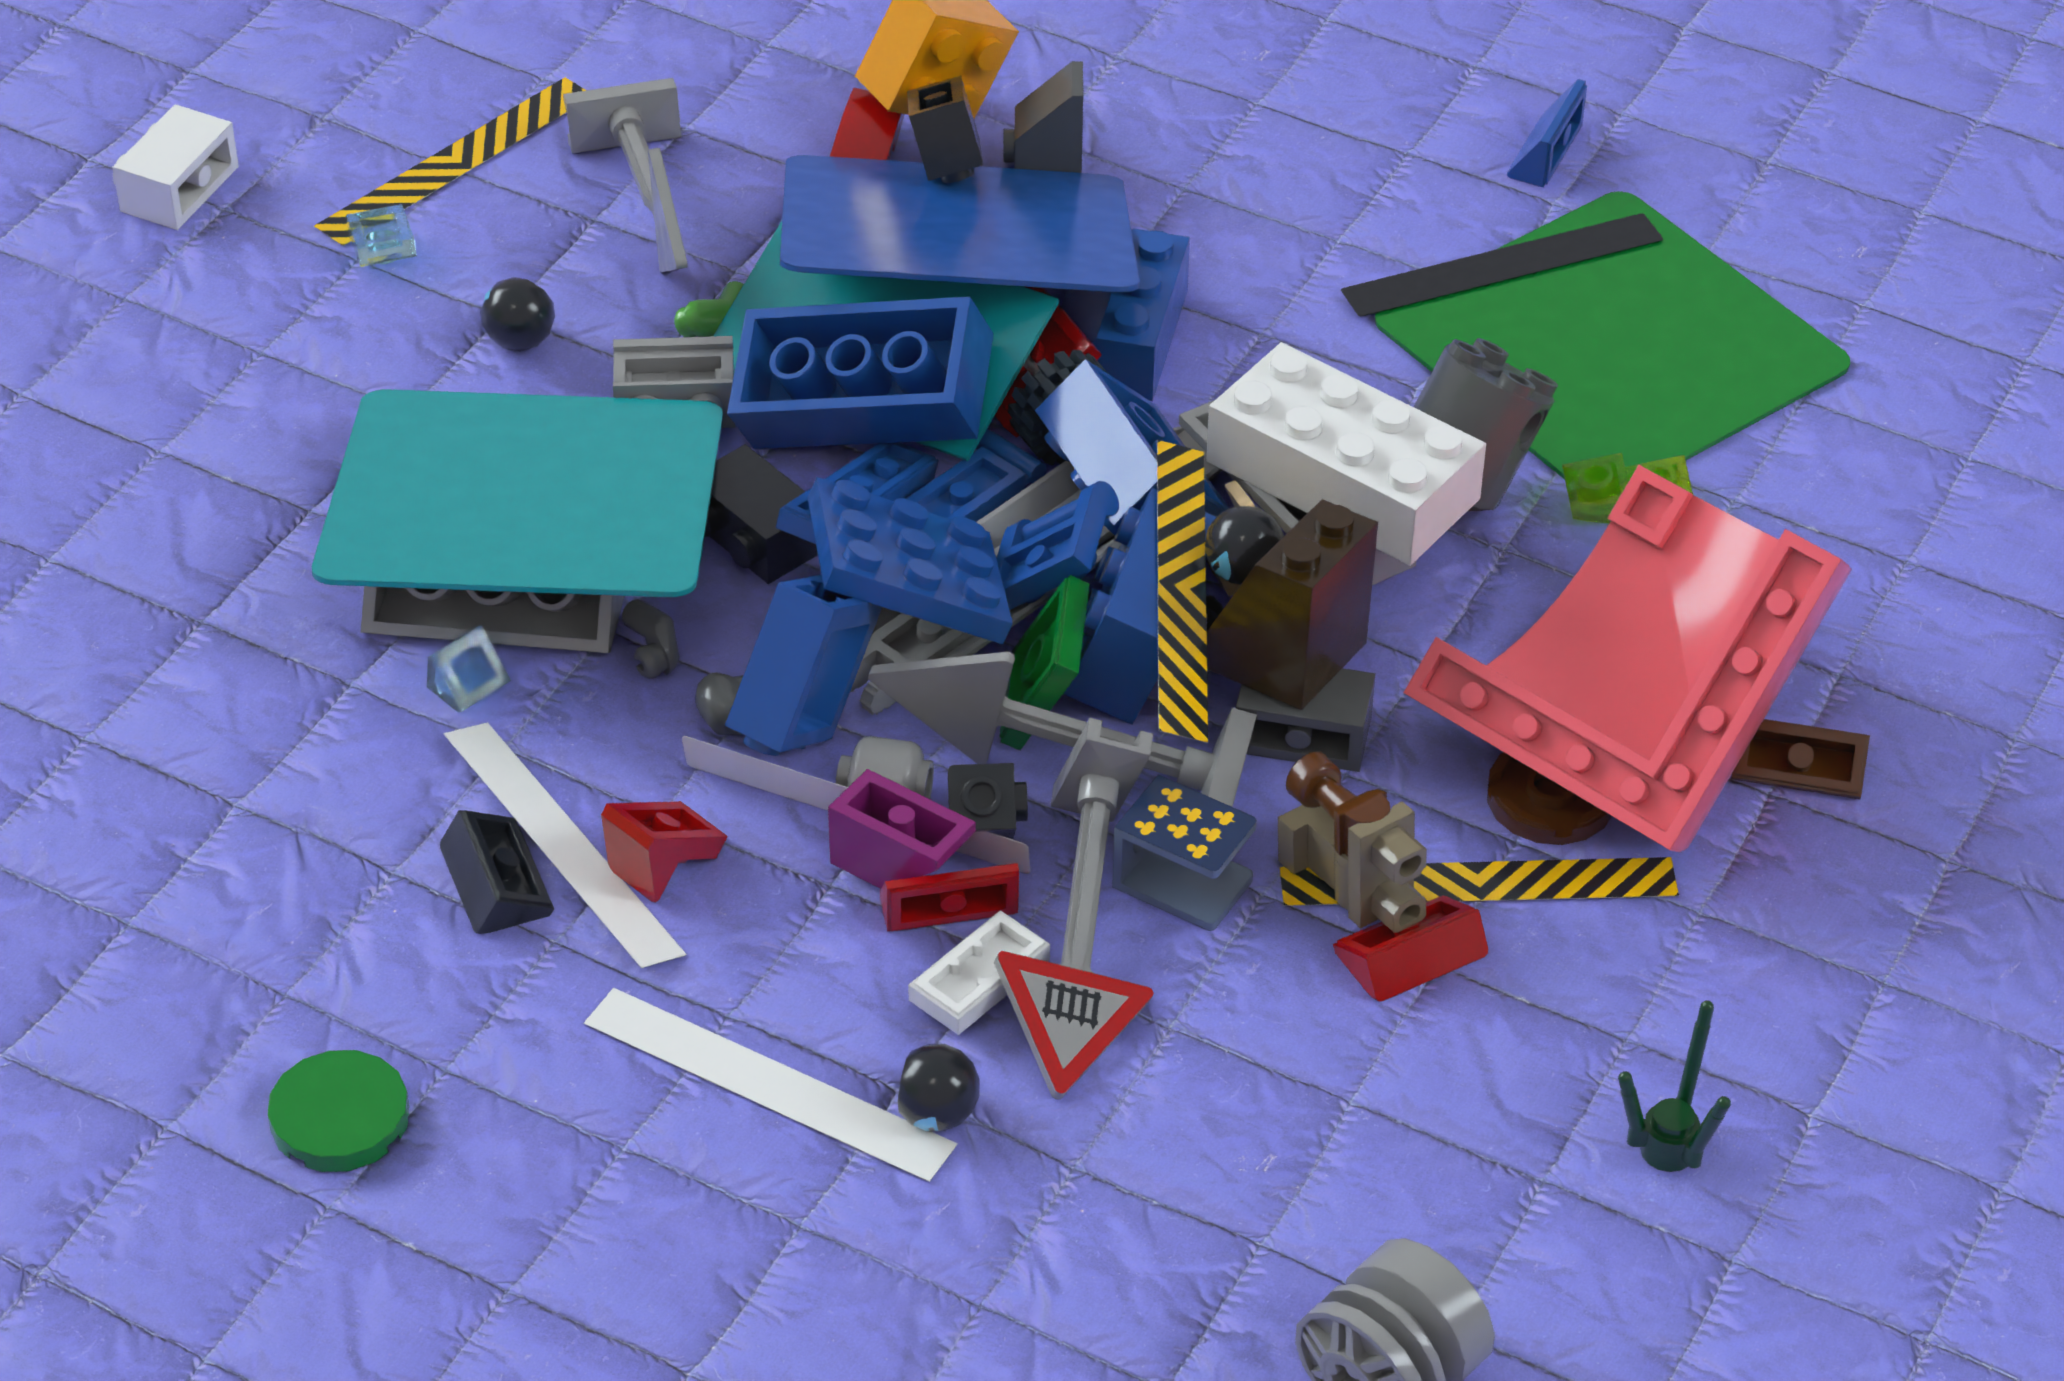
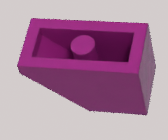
[828,769,976,889]

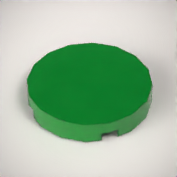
[267,1050,409,1172]

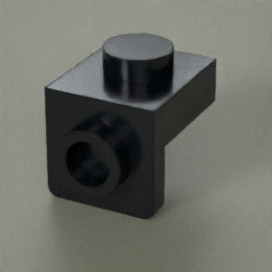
[948,763,1028,839]

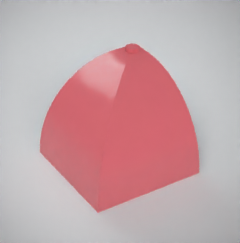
[1403,465,1852,852]

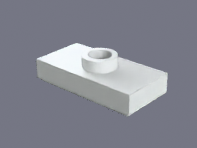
[908,910,1050,1035]

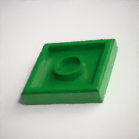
[999,575,1090,750]

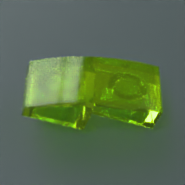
[1562,452,1693,523]

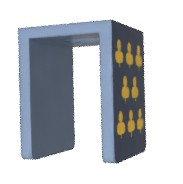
[1112,774,1257,931]

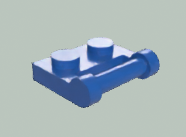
[996,481,1119,610]

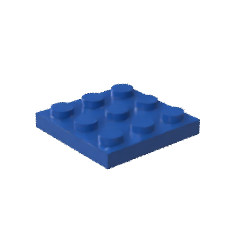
[808,477,1013,644]

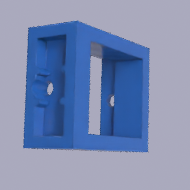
[725,575,882,756]

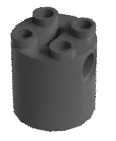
[1414,338,1558,511]

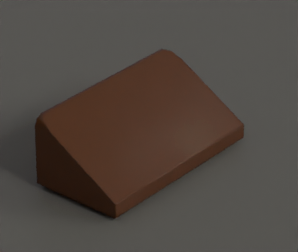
[1731,719,1870,799]

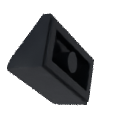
[440,810,554,934]

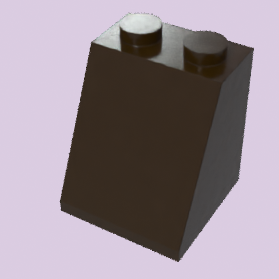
[1207,499,1378,710]

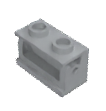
[613,336,735,428]

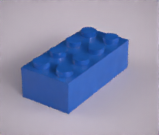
[727,296,994,449]

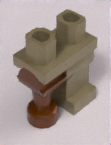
[1278,752,1427,933]

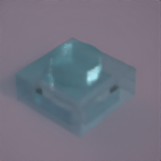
[346,204,416,267]

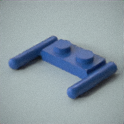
[906,428,1047,522]

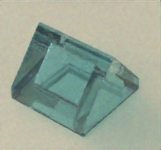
[426,625,511,712]

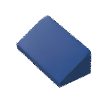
[1507,79,1587,187]

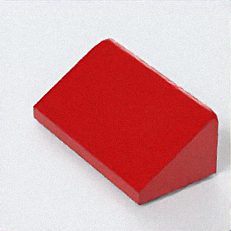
[880,863,1019,931]
[1333,895,1488,1001]

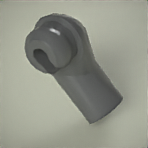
[622,599,679,679]

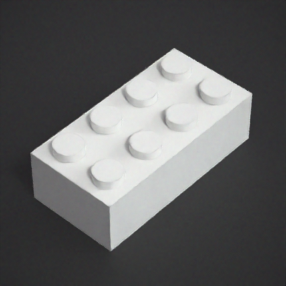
[1206,342,1486,566]

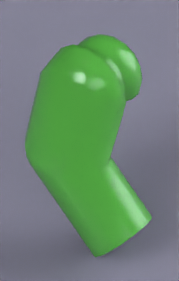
[674,281,744,337]

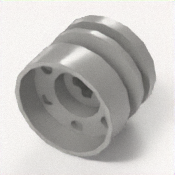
[1295,1238,1495,1381]

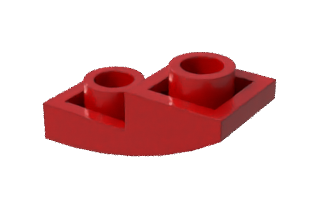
[830,87,905,160]

